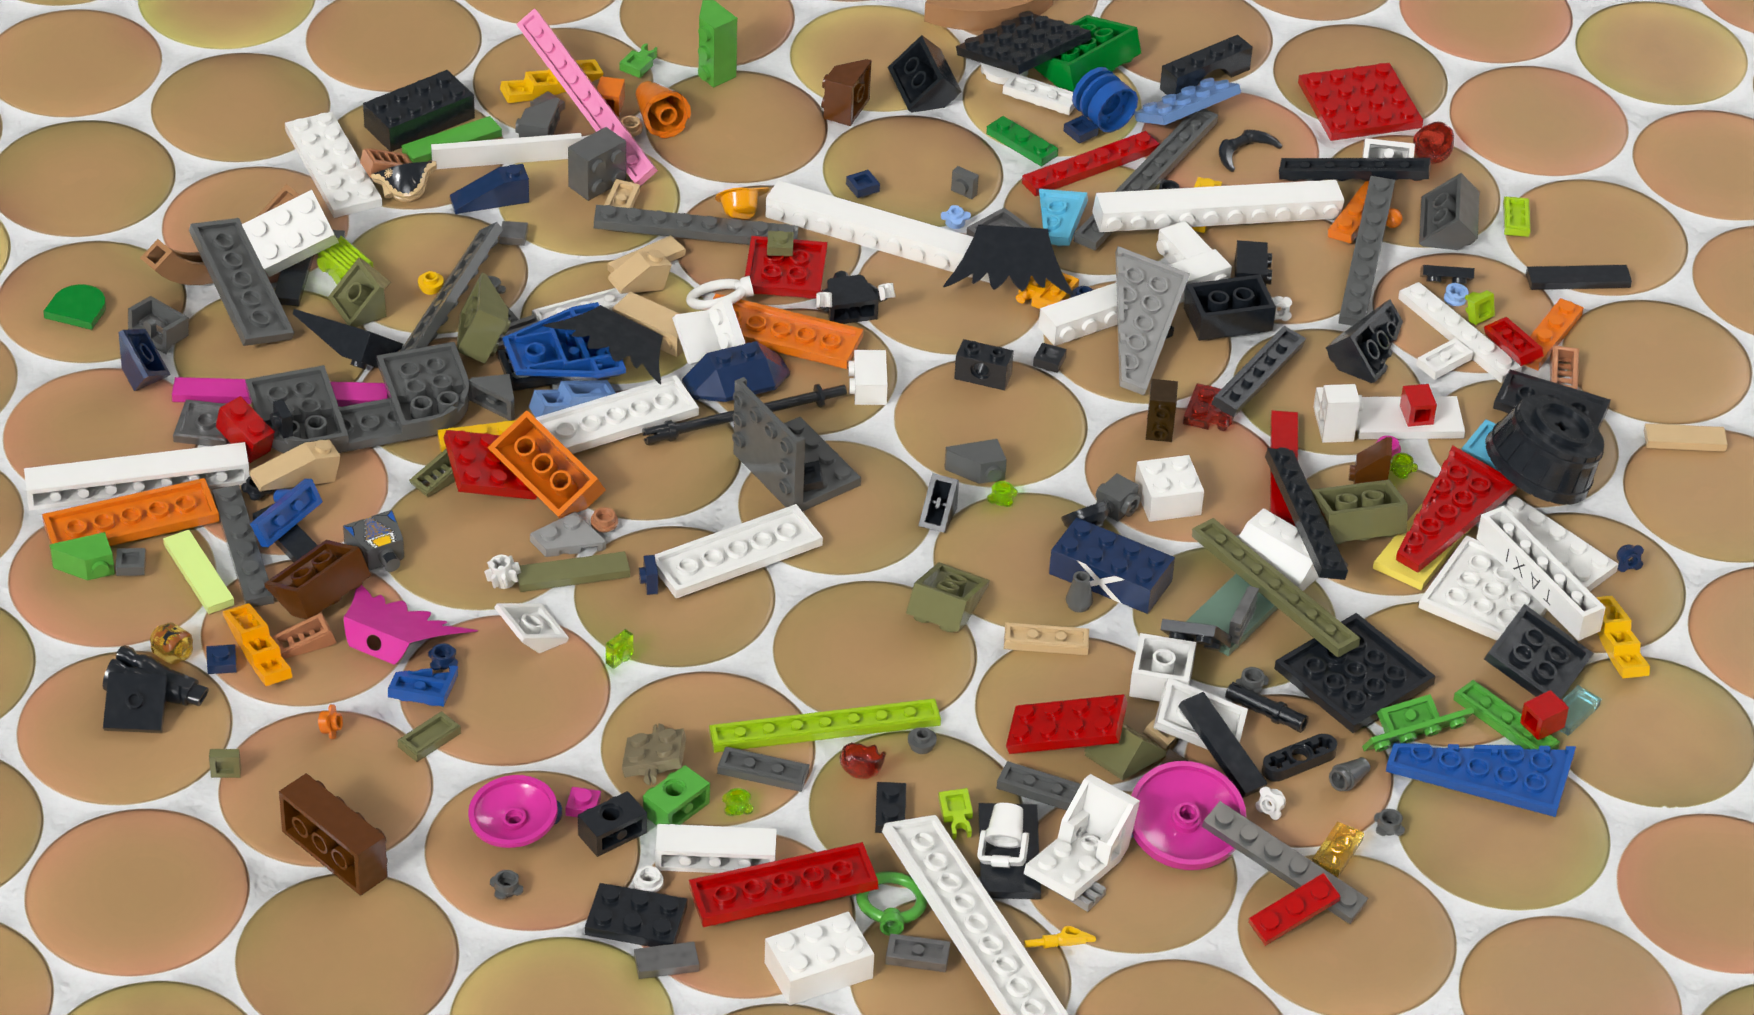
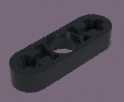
[1262,734,1337,782]

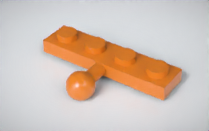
[1328,181,1403,244]

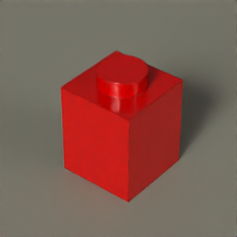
[1400,384,1437,427]
[1520,690,1569,740]

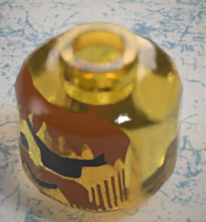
[150,623,193,665]

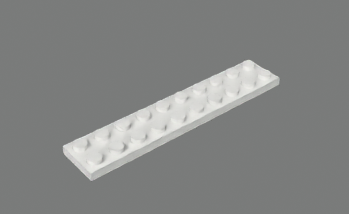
[882,815,1069,1015]

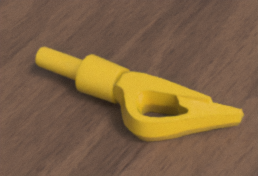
[1024,926,1096,949]

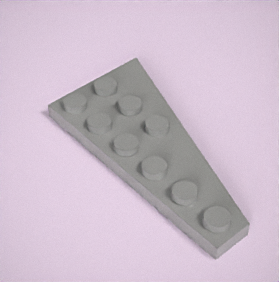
[1115,246,1190,395]

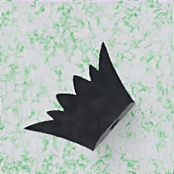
[943,225,1073,296]
[542,305,663,385]

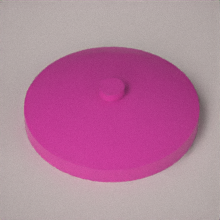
[1131,761,1246,870]

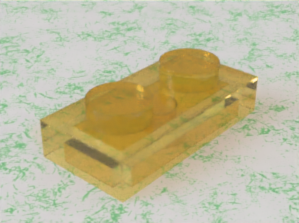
[1312,821,1364,878]

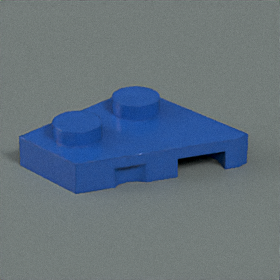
[388,666,458,707]

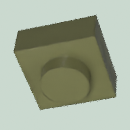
[767,231,794,256]
[209,749,241,778]

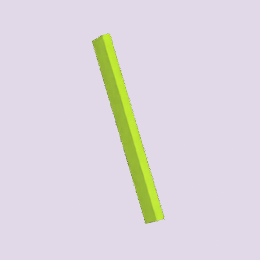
[709,698,941,753]

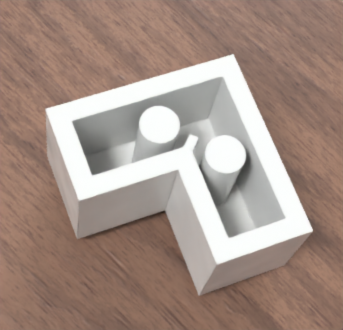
[1313,384,1363,443]

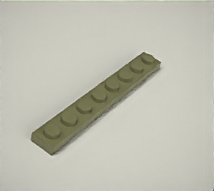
[1192,518,1360,657]

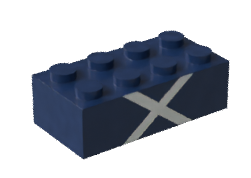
[1049,517,1175,614]

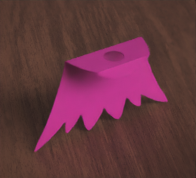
[344,585,478,665]

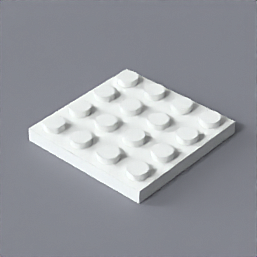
[1418,535,1547,640]

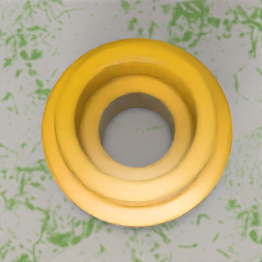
[418,271,444,295]

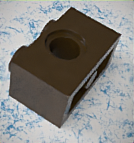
[1146,379,1178,442]

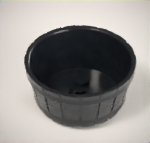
[1485,395,1604,505]

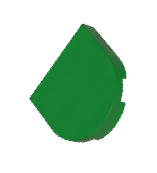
[43,284,106,330]

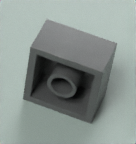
[568,127,626,201]

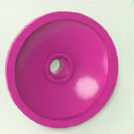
[468,775,558,848]

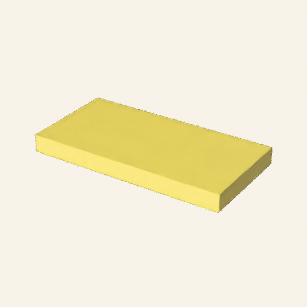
[1373,504,1472,591]

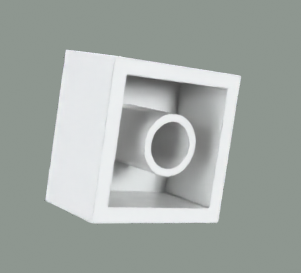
[1135,455,1204,522]
[1129,633,1196,701]

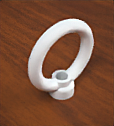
[686,276,754,310]

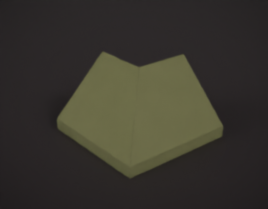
[328,258,391,327]

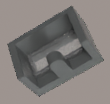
[128,296,189,354]

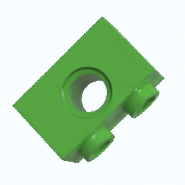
[643,765,710,825]

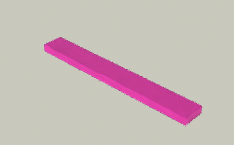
[172,377,388,407]

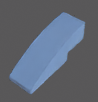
[529,380,616,417]

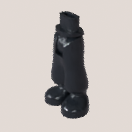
[102,645,209,706]

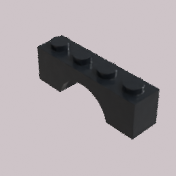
[1160,34,1253,95]

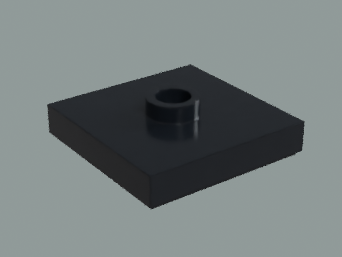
[103,672,168,733]

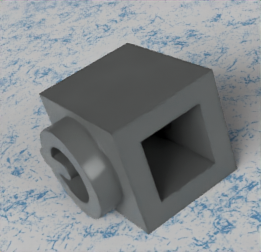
[1095,473,1140,522]

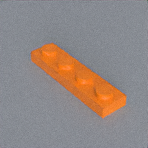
[1525,298,1584,371]

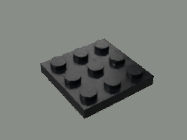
[1484,604,1594,699]

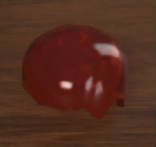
[840,742,886,780]

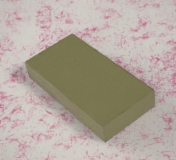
[398,711,461,762]

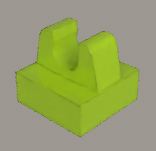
[1465,290,1495,325]

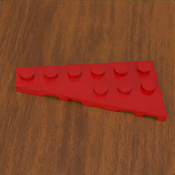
[1396,445,1517,573]

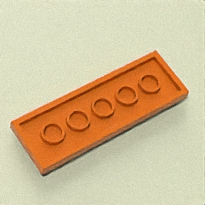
[713,293,864,369]
[42,478,219,546]

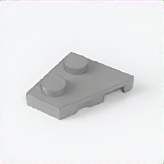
[530,512,606,557]

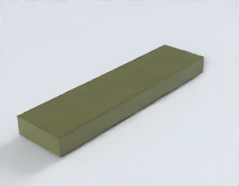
[517,551,630,592]

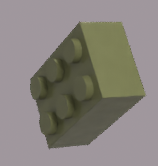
[1312,480,1408,544]

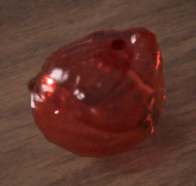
[1413,121,1454,164]

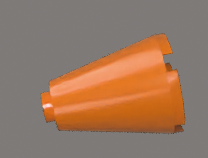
[636,81,691,138]

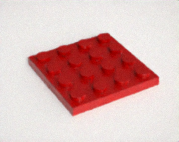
[1298,63,1423,141]

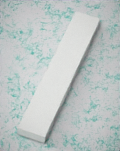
[431,133,582,169]

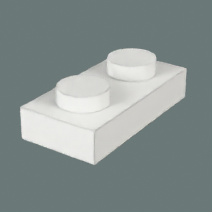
[1416,338,1473,380]

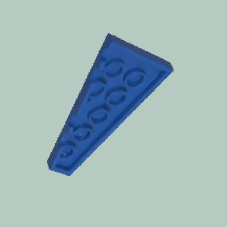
[1386,743,1576,817]

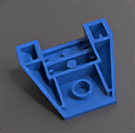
[502,302,626,380]

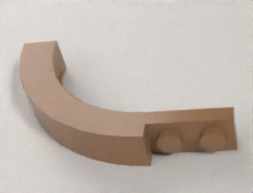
[924,0,1053,31]
[140,184,300,285]

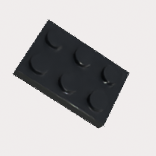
[585,883,688,947]

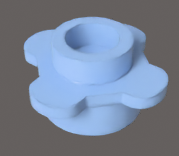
[941,205,971,229]

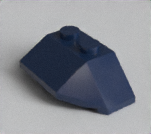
[682,341,790,402]

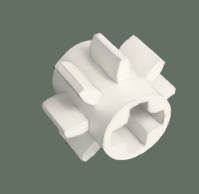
[484,555,521,589]

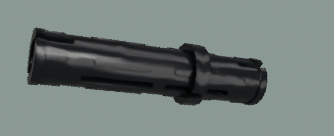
[1225,682,1309,733]

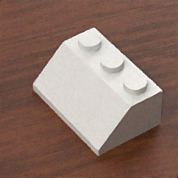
[1239,508,1319,591]

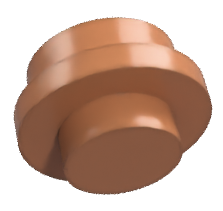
[591,507,618,532]

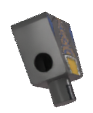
[343,510,404,572]

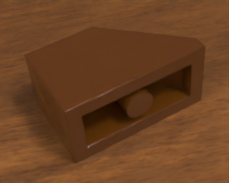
[1348,437,1392,484]

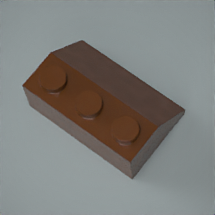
[264,540,371,620]

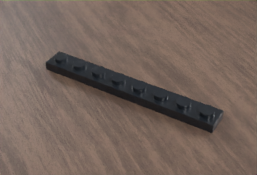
[1265,447,1348,580]

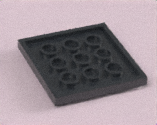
[956,11,1092,75]
[1274,613,1435,733]

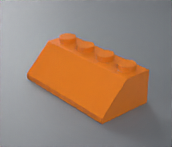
[488,410,606,519]

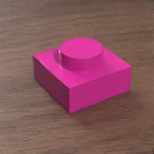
[565,787,601,818]

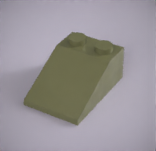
[457,273,511,363]
[906,562,990,632]

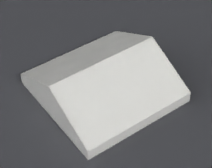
[495,603,569,653]

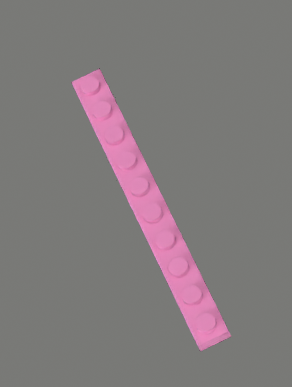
[516,8,658,186]

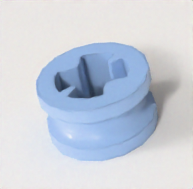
[1444,283,1469,306]

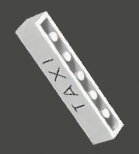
[1477,506,1606,641]

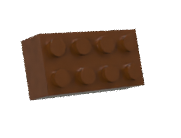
[279,773,388,896]

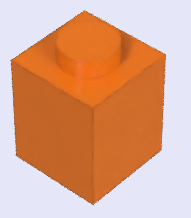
[597,76,625,117]

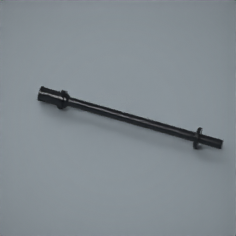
[642,384,847,445]

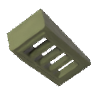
[409,449,455,497]

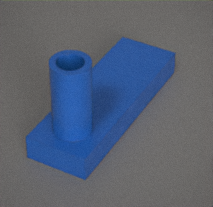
[250,479,323,547]

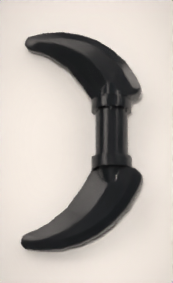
[1219,129,1282,172]

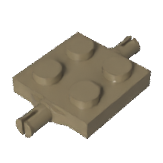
[622,723,686,785]

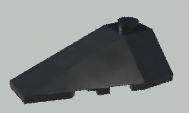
[1325,299,1403,383]
[292,309,403,369]

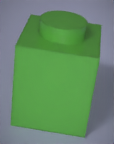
[50,532,115,581]

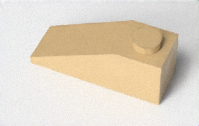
[249,440,341,491]

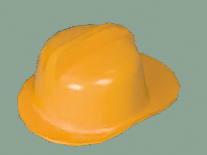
[715,187,770,220]

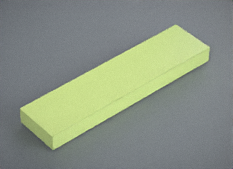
[163,530,234,614]

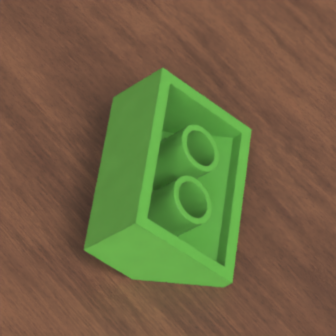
[698,0,738,88]

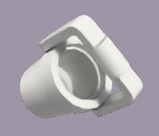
[977,803,1029,868]

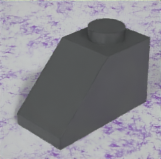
[515,98,560,138]
[944,439,1007,484]

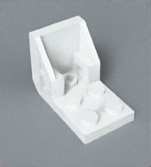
[1024,774,1140,901]

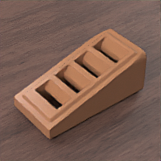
[360,148,412,178]
[1550,345,1579,390]
[272,612,337,659]

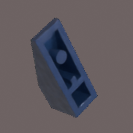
[450,164,529,214]

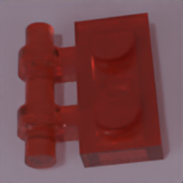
[1183,383,1234,431]

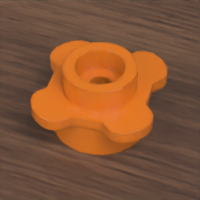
[318,704,343,739]

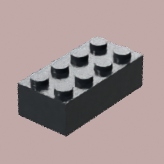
[363,70,475,152]

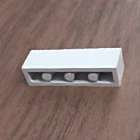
[655,824,777,873]

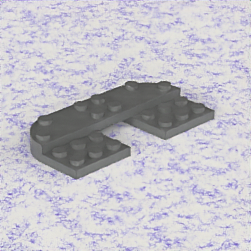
[245,342,470,453]

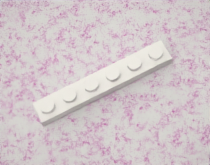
[1398,282,1522,383]

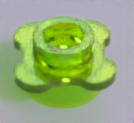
[1389,453,1418,479]
[987,481,1018,507]
[722,788,753,816]

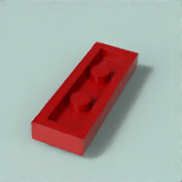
[1484,317,1544,366]
[1248,873,1341,946]

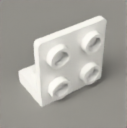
[672,298,745,365]

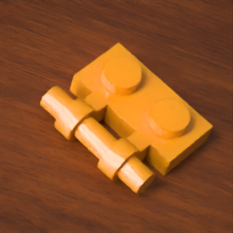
[1016,272,1079,309]

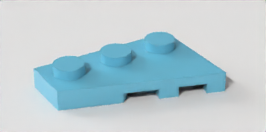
[1039,189,1088,246]

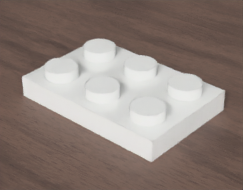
[1153,678,1248,750]

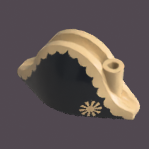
[371,161,437,202]

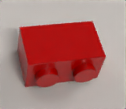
[216,396,275,463]

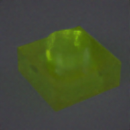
[605,629,634,669]

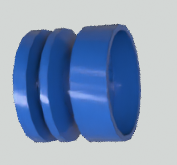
[1072,67,1138,132]

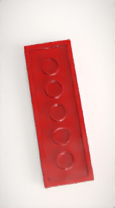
[689,842,879,927]

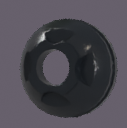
[1061,500,1110,528]

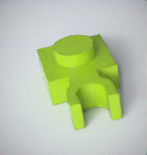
[938,788,973,840]

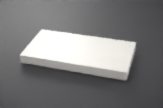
[1357,396,1465,439]

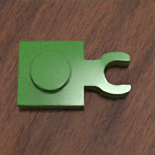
[620,43,657,78]

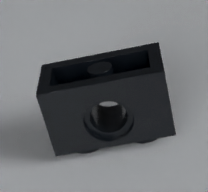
[954,339,1014,391]
[578,791,647,857]

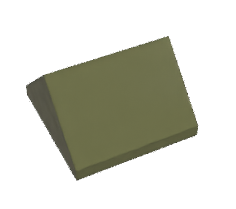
[1085,724,1166,780]

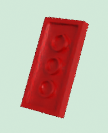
[1006,694,1128,754]

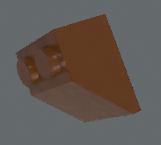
[821,59,872,126]

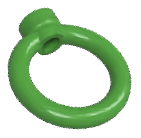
[856,871,928,936]

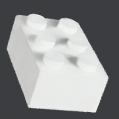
[242,190,339,277]
[764,912,874,1006]

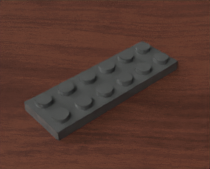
[189,218,294,346]

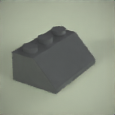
[1419,173,1480,250]

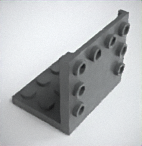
[732,377,861,512]

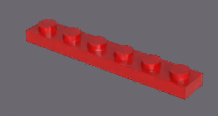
[1022,131,1160,197]

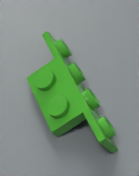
[1362,694,1474,752]

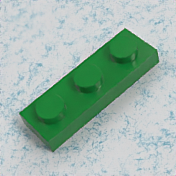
[986,116,1058,167]

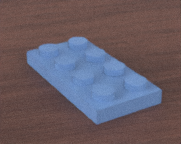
[1134,78,1241,125]

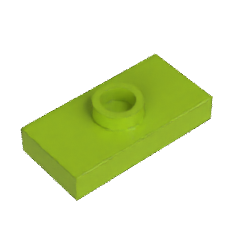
[1503,196,1530,237]

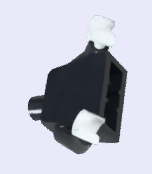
[815,271,896,324]

